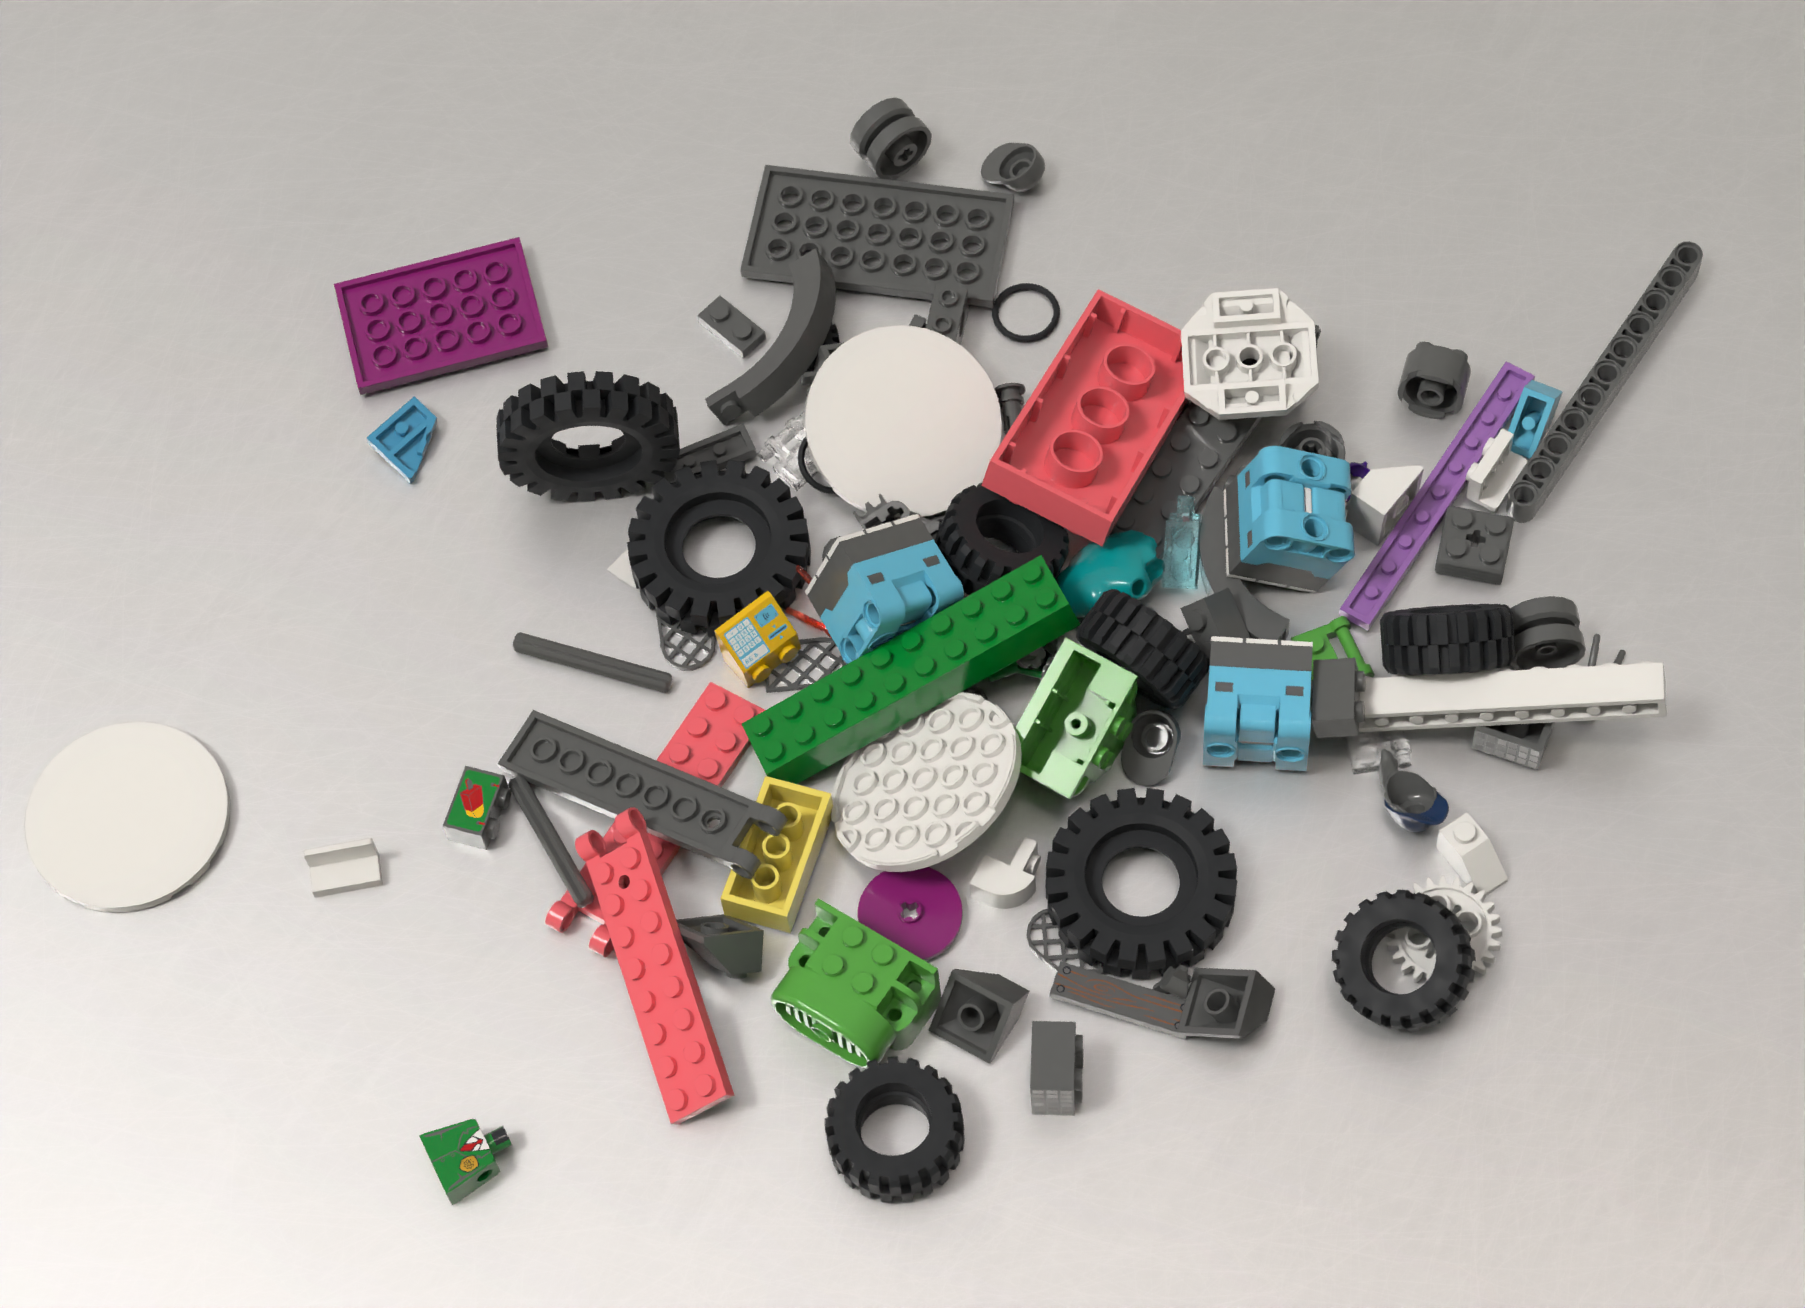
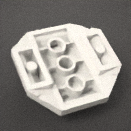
[1181,288,1319,420]

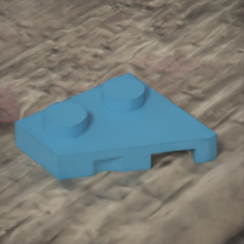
[366,396,437,484]

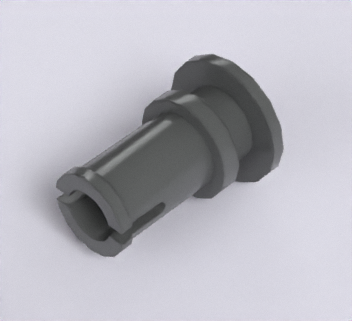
[995,383,1025,434]

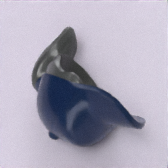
[1378,749,1449,832]

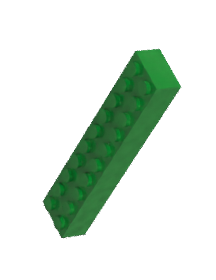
[742,555,1080,784]

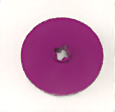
[857,867,963,961]

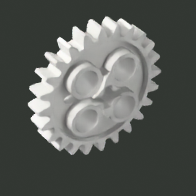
[1386,875,1502,983]

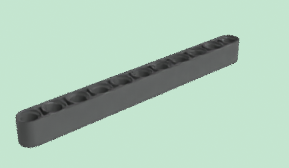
[1506,241,1703,523]

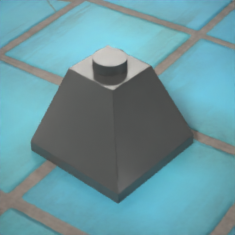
[676,914,764,979]
[1177,968,1275,1039]
[928,969,1029,1064]

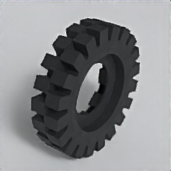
[496,371,680,501]
[627,460,811,637]
[1046,788,1238,979]

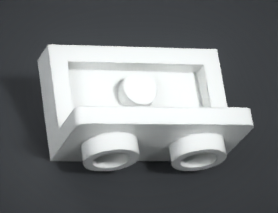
[1465,428,1527,512]

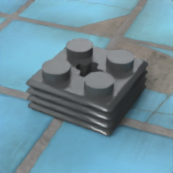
[1435,506,1514,585]

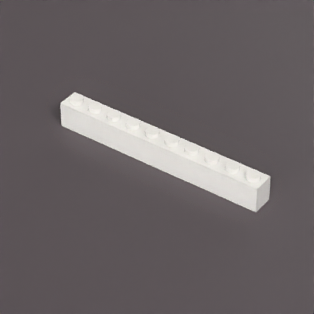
[1310,661,1667,734]

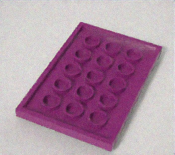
[334,237,548,395]

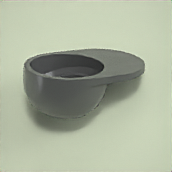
[981,143,1045,192]
[1121,709,1181,786]

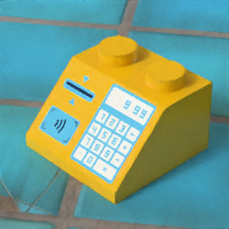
[714,591,801,688]

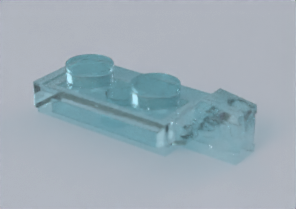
[1162,495,1202,590]

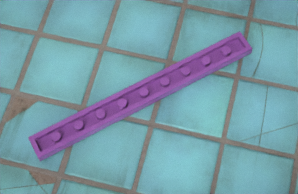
[1339,361,1535,631]

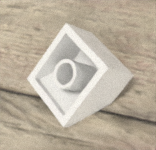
[1345,464,1424,546]

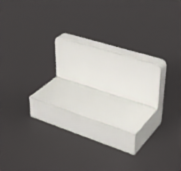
[304,838,383,898]

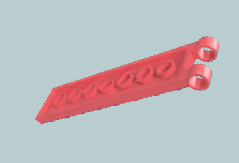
[545,682,765,957]
[575,807,734,1124]

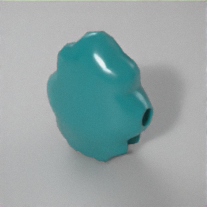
[1056,530,1165,618]

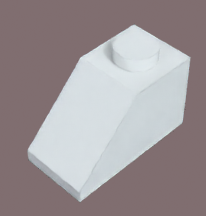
[1436,812,1508,895]

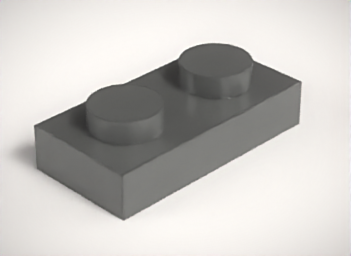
[697,296,766,359]

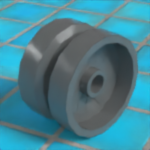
[850,97,932,179]
[1510,596,1586,670]

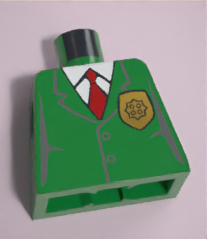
[419,1119,512,1205]

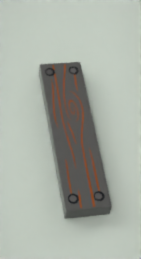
[1049,961,1187,1040]

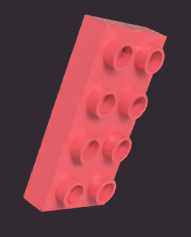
[981,289,1189,546]

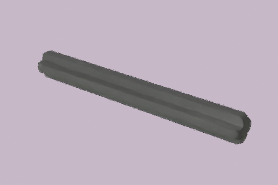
[513,632,672,693]
[508,775,594,908]

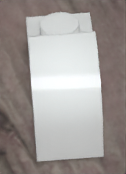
[969,836,1041,909]

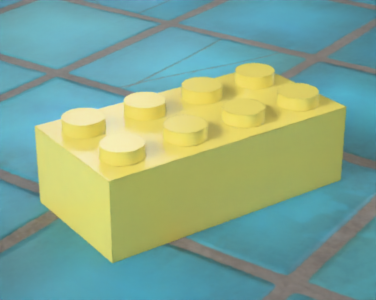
[720,776,833,933]

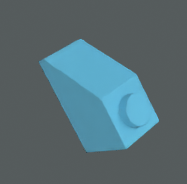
[1508,380,1563,459]

